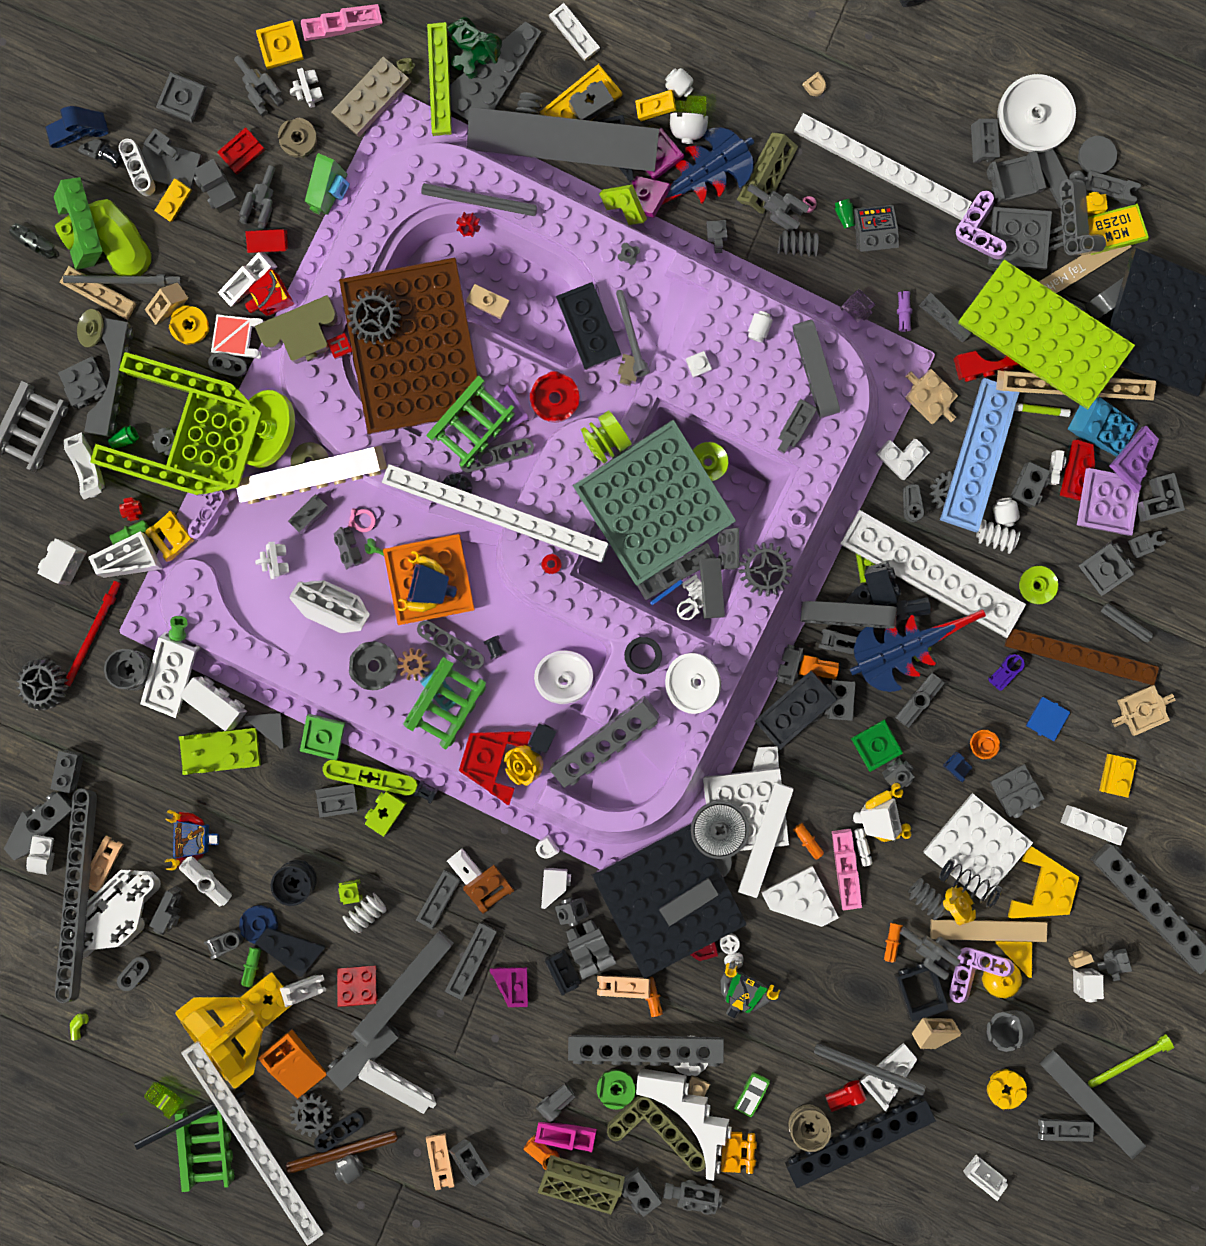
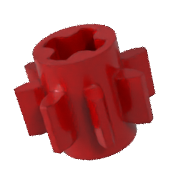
[456,212,481,237]
[119,497,143,521]

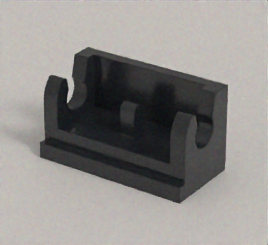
[545,949,581,996]

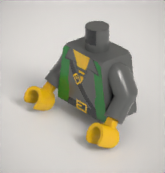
[720,963,780,1019]

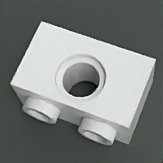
[1073,968,1104,1002]

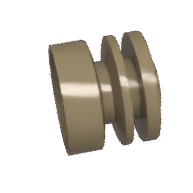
[788,1105,831,1152]

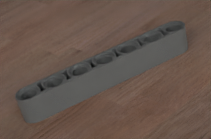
[351,930,454,1047]
[1039,1050,1146,1160]

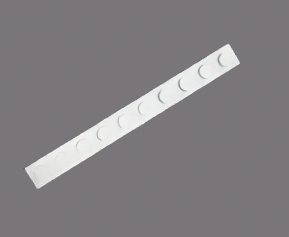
[794,113,972,220]

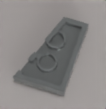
[919,292,971,342]

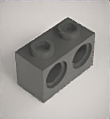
[1010,462,1050,508]
[824,680,855,721]
[50,750,84,793]
[622,1167,662,1217]

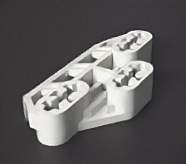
[69,870,161,958]

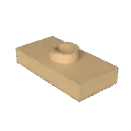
[466,284,510,319]

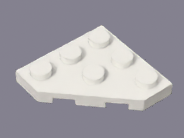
[761,866,839,927]

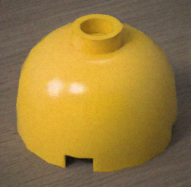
[504,745,543,786]
[982,959,1022,998]

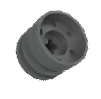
[104,649,152,691]

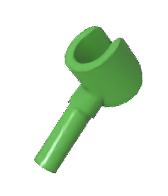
[364,538,384,556]

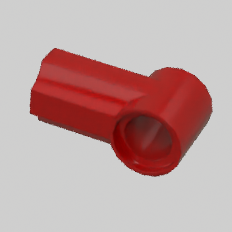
[825,1080,867,1112]

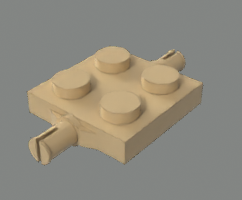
[905,369,958,424]
[1112,685,1176,736]

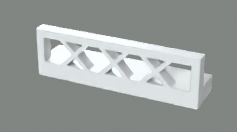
[358,1059,436,1114]

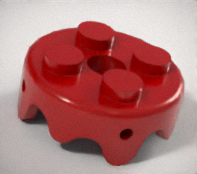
[530,371,580,423]

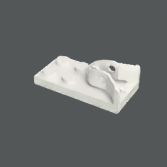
[140,631,201,718]

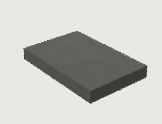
[136,138,202,189]

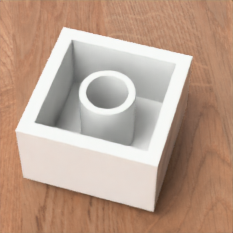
[38,539,87,585]

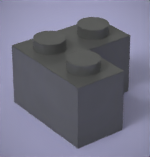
[193,159,239,213]
[1137,473,1185,522]

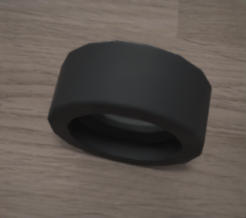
[624,637,662,674]

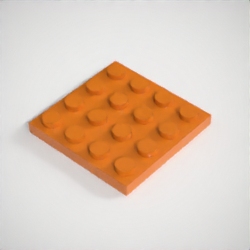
[383,534,475,626]

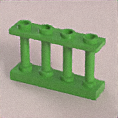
[426,375,515,469]
[403,657,486,750]
[175,1109,234,1192]

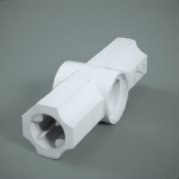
[179,856,232,907]

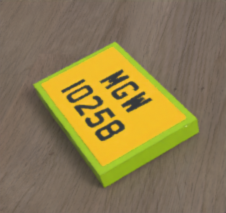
[1088,204,1149,255]

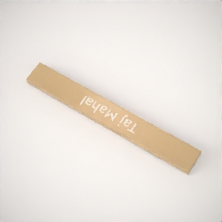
[1039,245,1132,294]

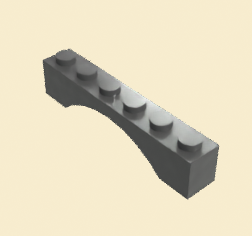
[84,318,134,438]

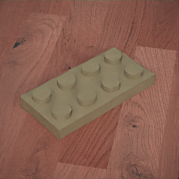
[331,57,411,137]

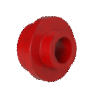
[541,554,561,574]

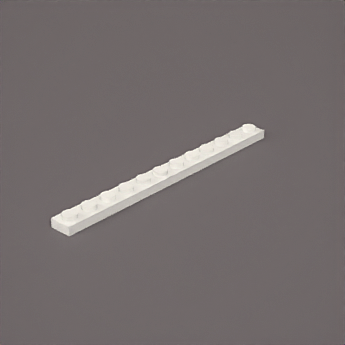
[382,464,609,563]
[181,1041,323,1246]

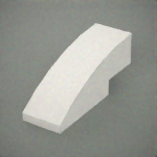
[218,252,277,307]

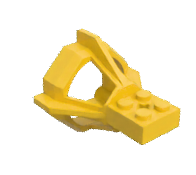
[175,972,292,1088]

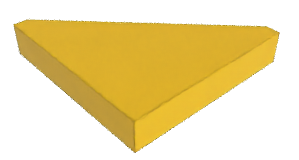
[995,941,1032,978]

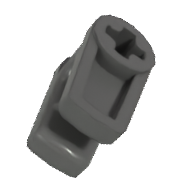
[903,485,924,523]
[818,629,857,655]

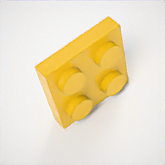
[256,20,304,69]

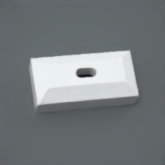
[447,848,482,885]

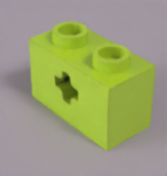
[365,791,407,837]

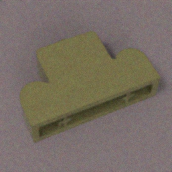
[255,295,338,364]

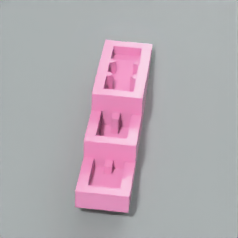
[301,4,382,41]
[832,829,862,910]

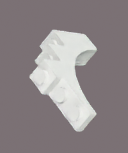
[636,1068,732,1180]

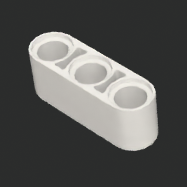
[119,139,155,196]

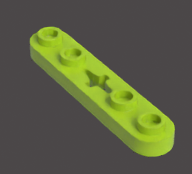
[323,760,418,795]

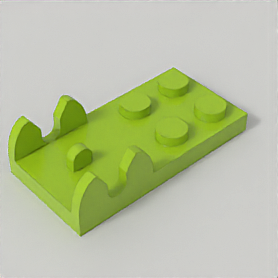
[179,728,261,775]

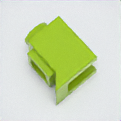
[338,880,363,905]

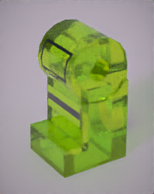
[144,1082,184,1119]

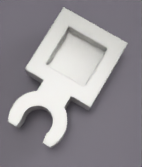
[1048,450,1066,485]

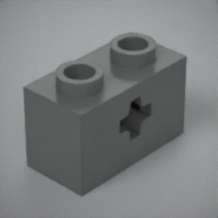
[569,80,614,121]
[449,1139,490,1186]

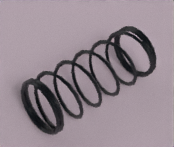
[939,859,1002,909]

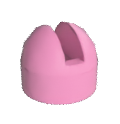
[802,196,817,213]

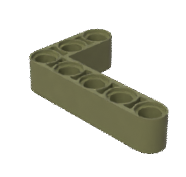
[607,1095,706,1172]

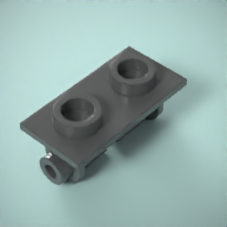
[334,527,362,570]
[776,644,803,685]

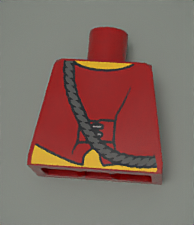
[245,269,295,316]

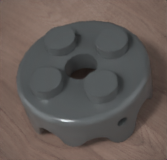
[349,642,398,690]

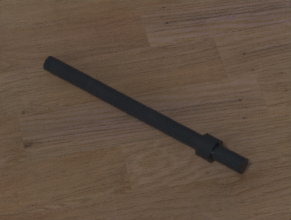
[134,1088,246,1150]

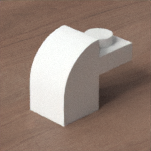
[26,835,55,875]

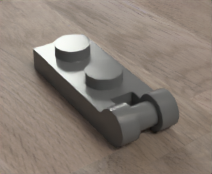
[1038,1118,1094,1142]

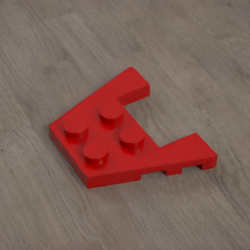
[459,731,532,805]

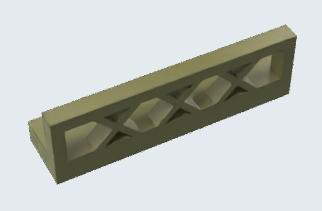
[737,133,798,214]

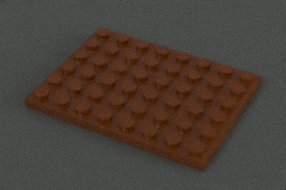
[339,257,484,435]

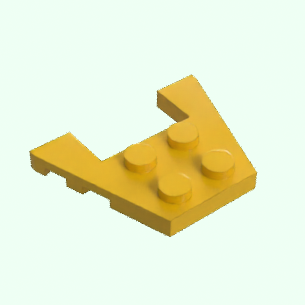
[1008,846,1079,918]

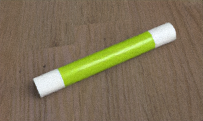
[1014,403,1070,417]

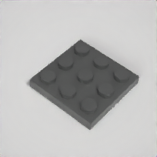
[988,207,1052,270]

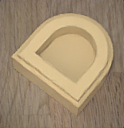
[802,72,826,96]

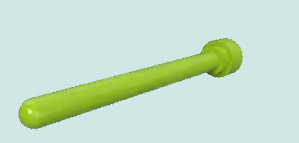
[1088,1034,1174,1088]

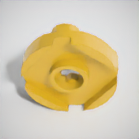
[169,306,209,345]
[943,886,976,926]
[987,1069,1027,1109]

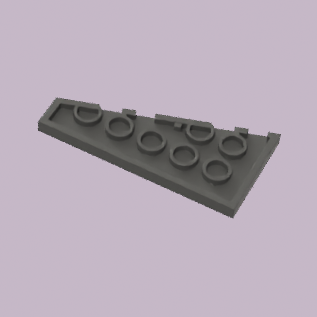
[450,22,542,122]

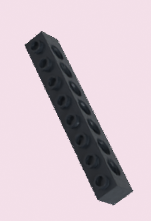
[785,1096,936,1188]

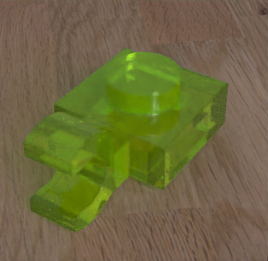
[673,96,706,117]

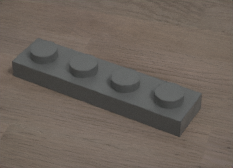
[445,922,497,1000]

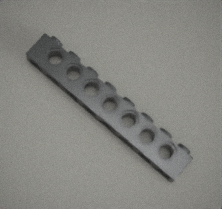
[1090,843,1206,975]
[568,1034,724,1067]

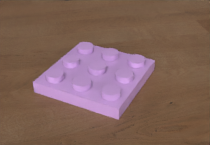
[1077,468,1141,536]

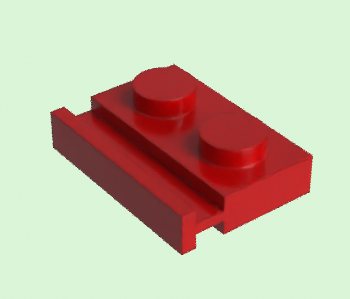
[217,127,265,175]

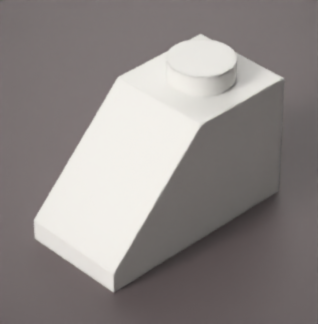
[541,868,571,909]

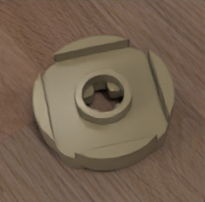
[278,118,317,158]

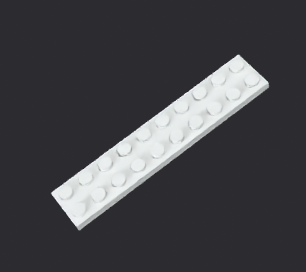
[840,510,1026,638]

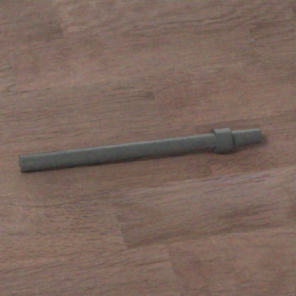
[63,274,181,286]

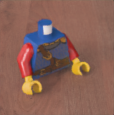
[165,810,219,870]

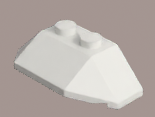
[289,580,370,633]

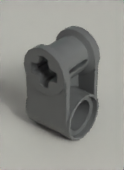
[204,929,244,960]

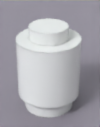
[748,311,773,343]

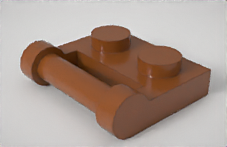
[463,865,514,914]

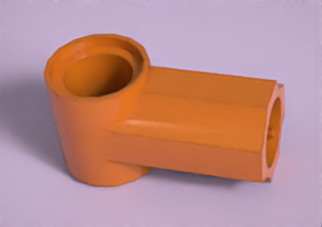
[799,655,839,679]
[523,1135,560,1170]

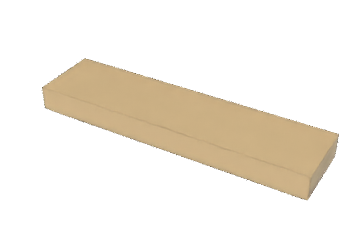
[60,266,137,320]

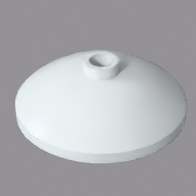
[534,651,593,704]
[665,653,721,714]

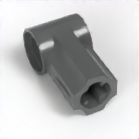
[536,1083,576,1122]

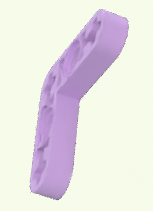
[956,191,1007,259]
[188,491,229,541]
[950,948,1014,1003]

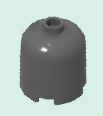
[987,1010,1035,1052]

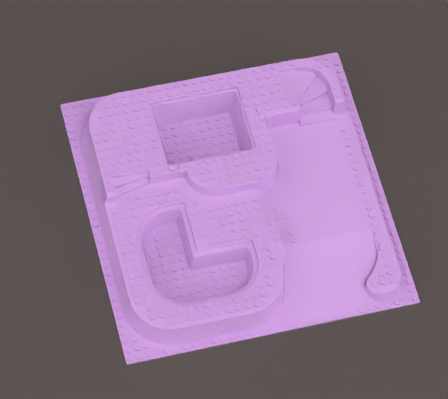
[120,92,935,870]

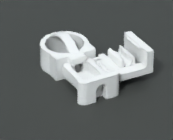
[677,574,703,620]

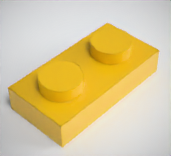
[635,90,676,121]
[154,178,192,222]

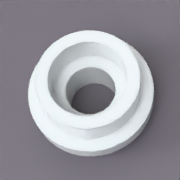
[724,952,743,969]

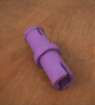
[897,291,912,332]

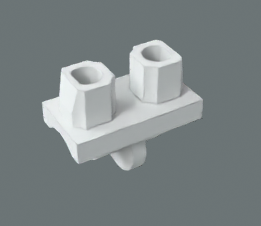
[290,68,324,108]
[255,541,289,580]

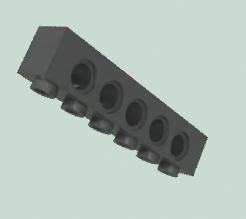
[549,696,659,788]

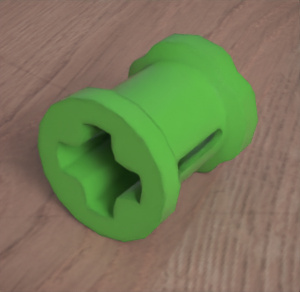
[168,616,188,642]

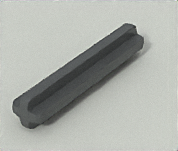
[1101,603,1153,642]

